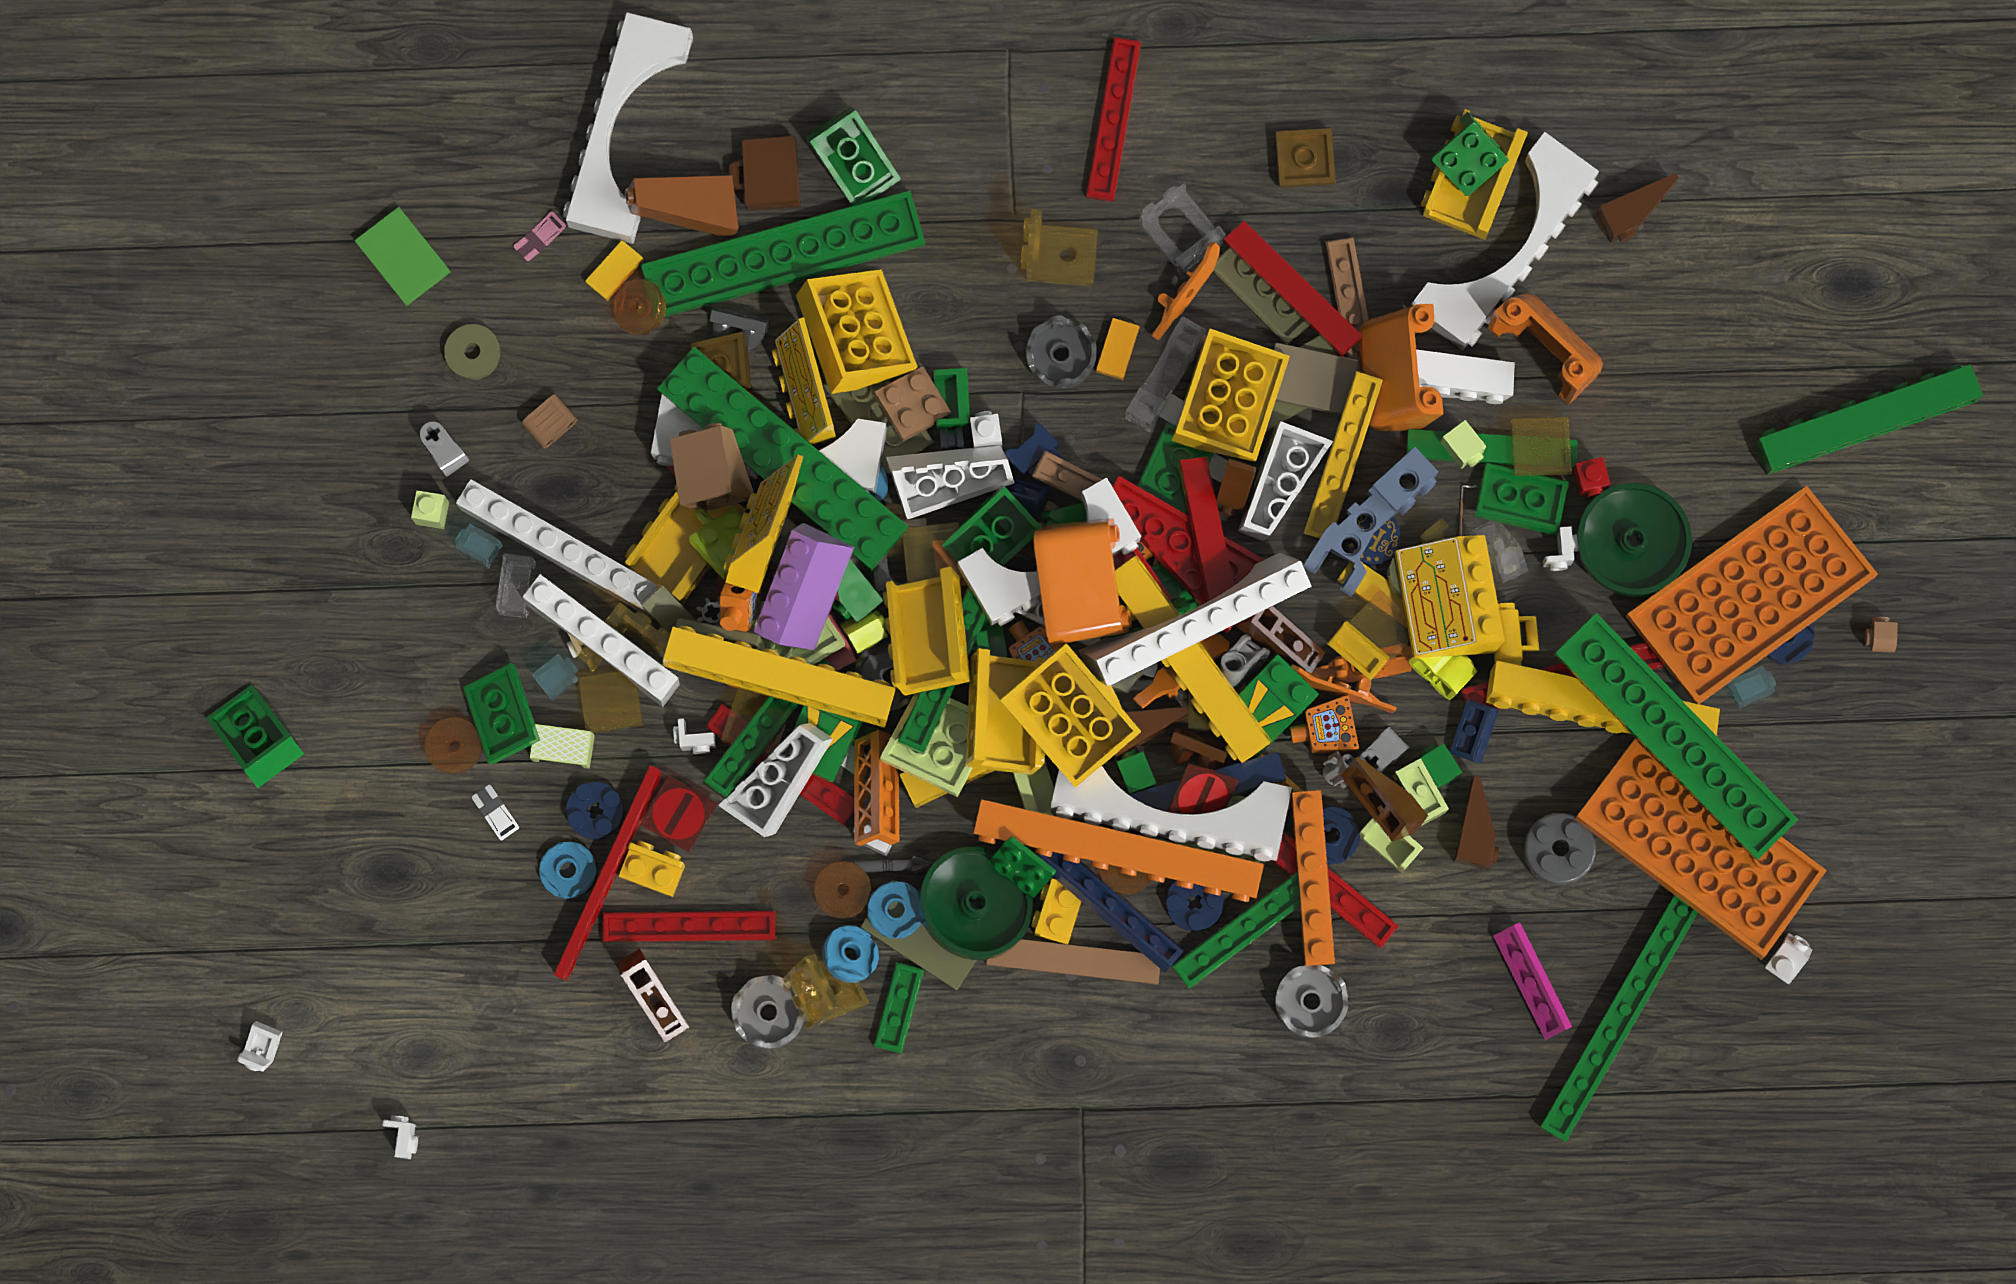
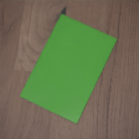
[355,207,451,306]

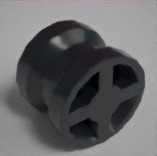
[940,426,964,451]

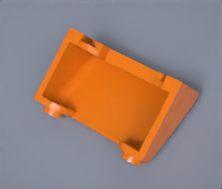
[1487,293,1603,405]
[1359,304,1443,431]
[1034,518,1132,645]

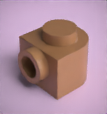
[1865,617,1898,653]

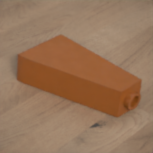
[625,176,738,238]

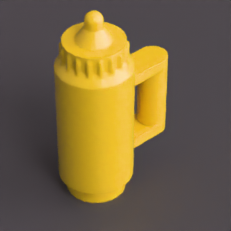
[1494,603,1539,666]

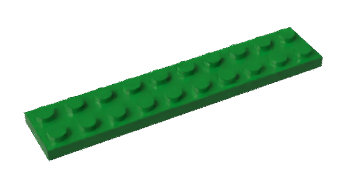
[641,191,926,320]
[657,347,909,571]
[1554,613,1798,860]

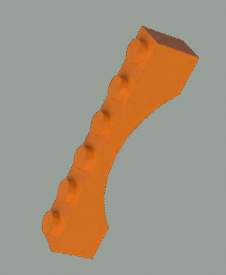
[1290,790,1335,966]

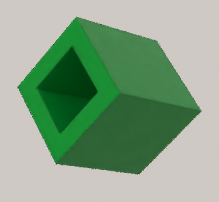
[1419,743,1462,789]
[1116,750,1156,795]

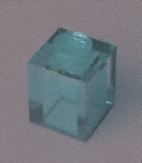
[455,523,502,569]
[531,653,579,701]
[1727,666,1776,709]

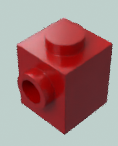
[1571,457,1611,498]

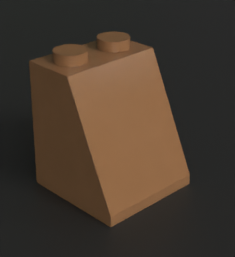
[669,423,754,511]

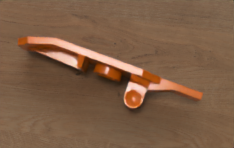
[1152,242,1220,341]
[1133,634,1230,709]
[1312,643,1413,684]
[1291,665,1397,713]

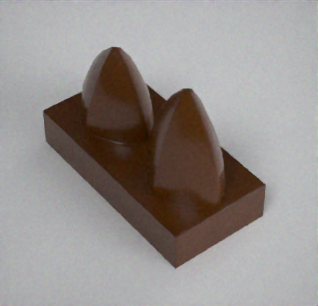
[1170,726,1228,774]

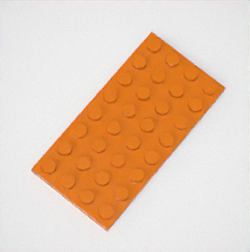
[1626,486,1878,705]
[1575,738,1827,960]

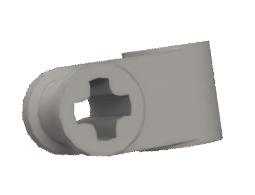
[420,422,470,477]
[1220,634,1270,688]
[1360,727,1410,773]

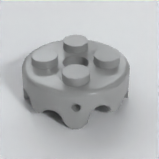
[1275,965,1348,1038]
[732,975,805,1049]

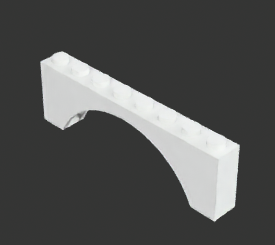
[563,13,693,244]
[1411,132,1599,351]
[651,395,887,494]
[1079,553,1311,686]
[1051,766,1292,861]

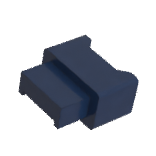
[1005,422,1066,486]

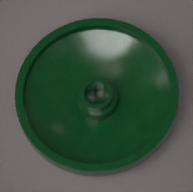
[1577,483,1692,596]
[918,847,1033,960]

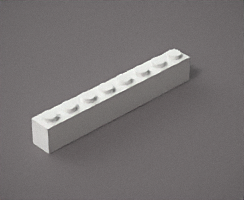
[456,479,657,620]

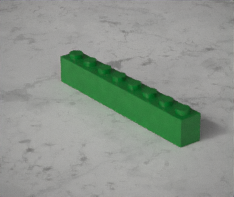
[1755,364,1983,475]

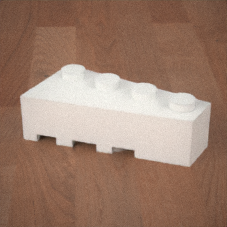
[1416,350,1515,404]
[1238,421,1333,541]
[886,445,1014,520]
[718,723,833,837]

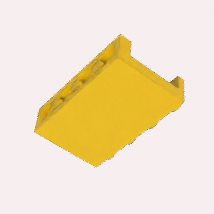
[1421,109,1528,240]
[625,484,747,606]
[883,567,970,696]
[966,648,1045,775]

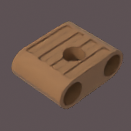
[522,395,578,449]

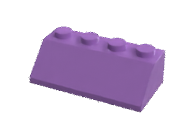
[754,523,854,650]

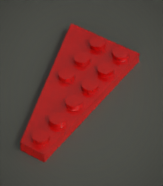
[1112,476,1264,633]

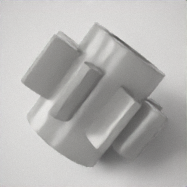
[696,598,721,626]
[1323,751,1355,788]

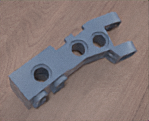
[1303,447,1438,597]

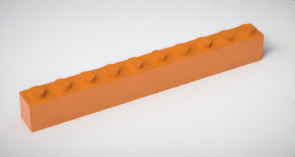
[974,799,1264,902]

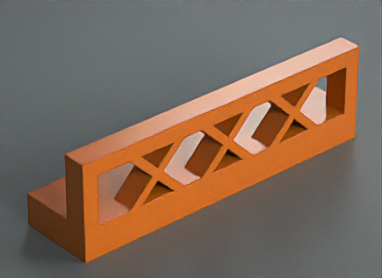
[854,730,899,846]

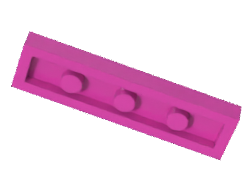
[1493,923,1572,1040]

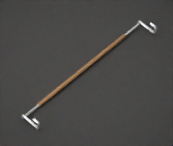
[1459,485,1478,536]

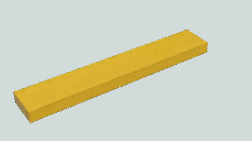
[1304,371,1383,539]

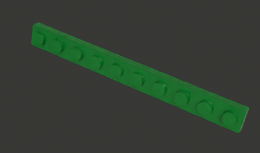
[1539,895,1698,1143]

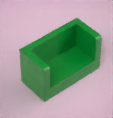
[933,368,971,431]

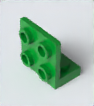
[1431,112,1509,196]
[989,836,1056,898]

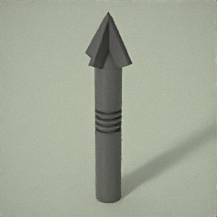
[848,855,933,874]

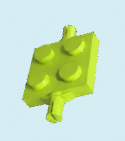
[689,507,743,580]

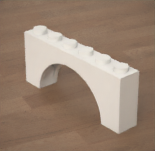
[957,478,1141,626]
[523,574,680,707]

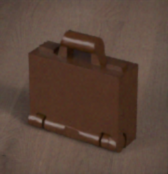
[728,136,800,211]

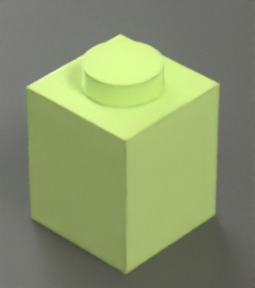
[1440,420,1486,469]
[411,491,449,529]

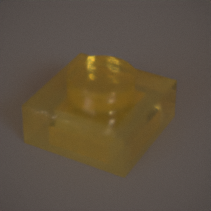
[1418,518,1449,545]

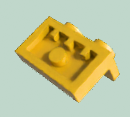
[619,840,685,898]
[1031,878,1082,945]

